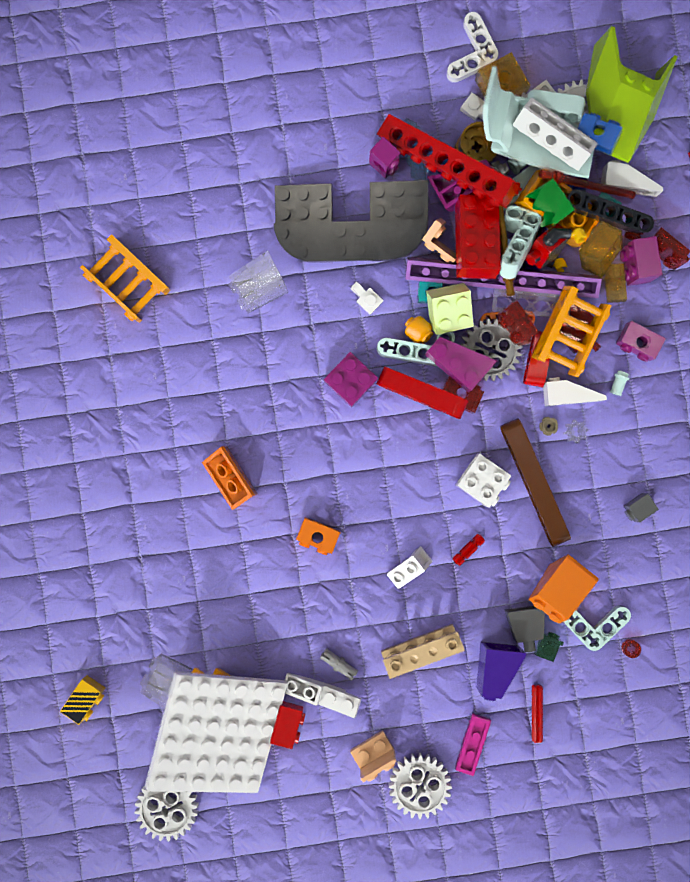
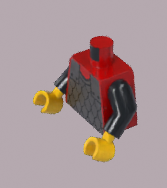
[526,223,587,272]

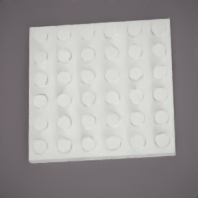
[145,671,287,793]

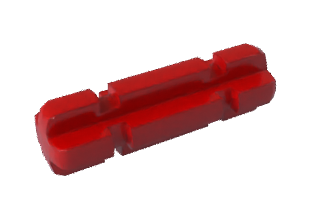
[453,534,485,566]

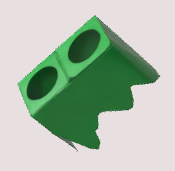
[525,178,575,231]

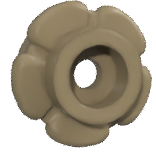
[539,417,558,436]

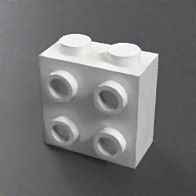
[455,453,511,508]

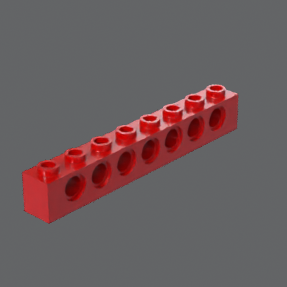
[377,114,519,208]

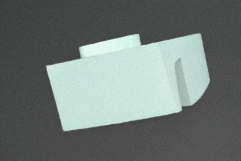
[483,67,594,178]

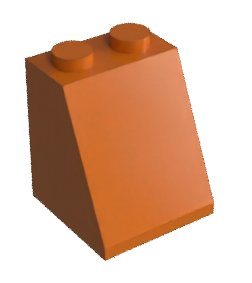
[529,554,599,624]

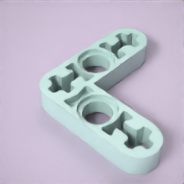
[563,605,631,651]

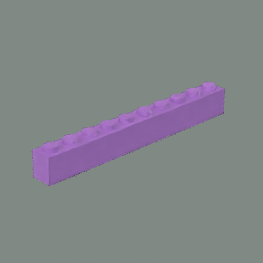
[405,257,602,298]

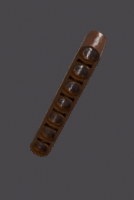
[500,418,571,547]

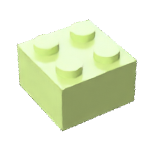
[426,283,474,335]

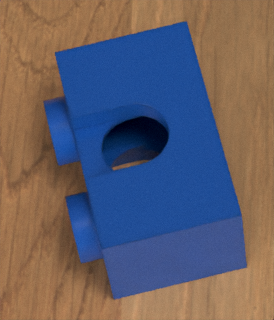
[577,113,622,155]

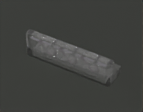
[491,288,571,317]

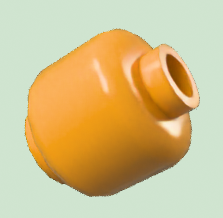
[405,316,433,344]

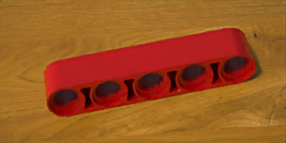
[376,366,468,419]

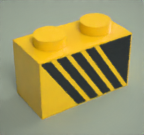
[60,675,106,725]

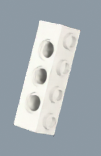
[513,97,598,171]

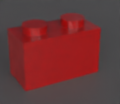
[270,701,306,749]

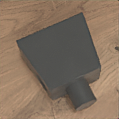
[505,606,545,652]

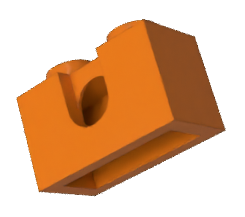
[296,517,341,555]

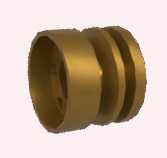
[454,121,497,162]

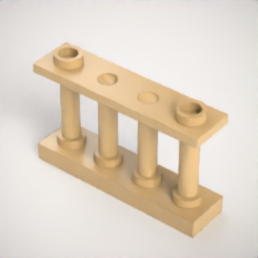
[381,624,465,679]

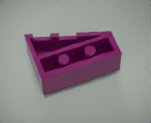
[428,159,495,212]
[425,337,497,393]

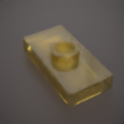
[603,264,627,303]

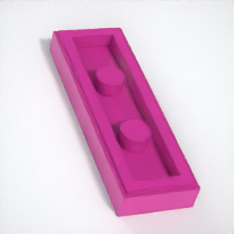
[455,713,491,776]

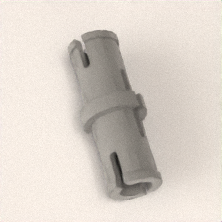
[320,648,358,681]

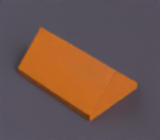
[202,446,257,510]

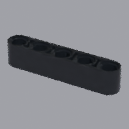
[564,189,654,234]

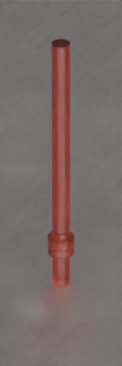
[538,170,636,199]

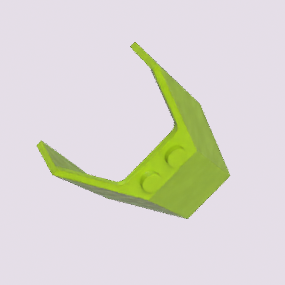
[586,26,678,163]

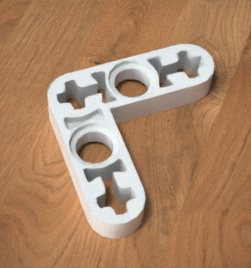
[447,12,498,83]

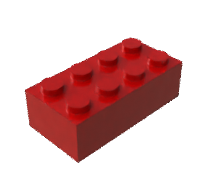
[455,194,501,279]

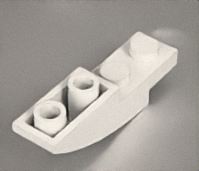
[285,673,362,718]

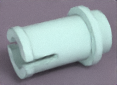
[610,371,630,396]

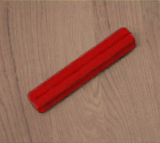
[532,684,543,743]

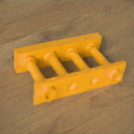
[80,234,171,323]
[532,286,612,377]

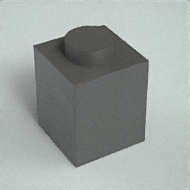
[623,493,659,523]

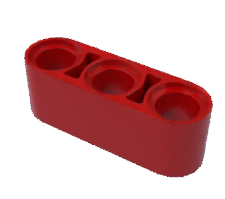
[523,330,553,388]

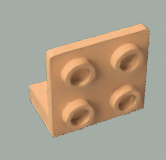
[422,218,456,263]
[350,730,397,782]

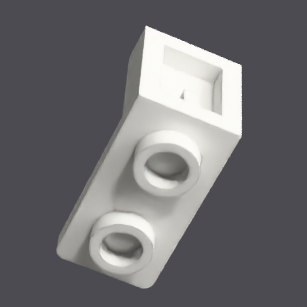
[387,546,433,589]

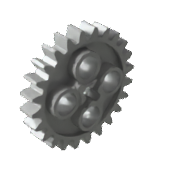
[460,319,522,381]

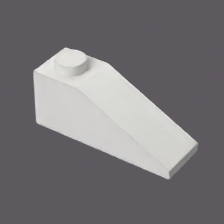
[600,160,663,197]
[543,377,607,406]

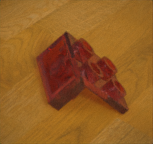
[654,227,690,270]
[496,300,539,346]

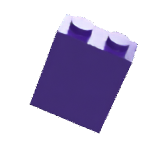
[476,642,526,701]

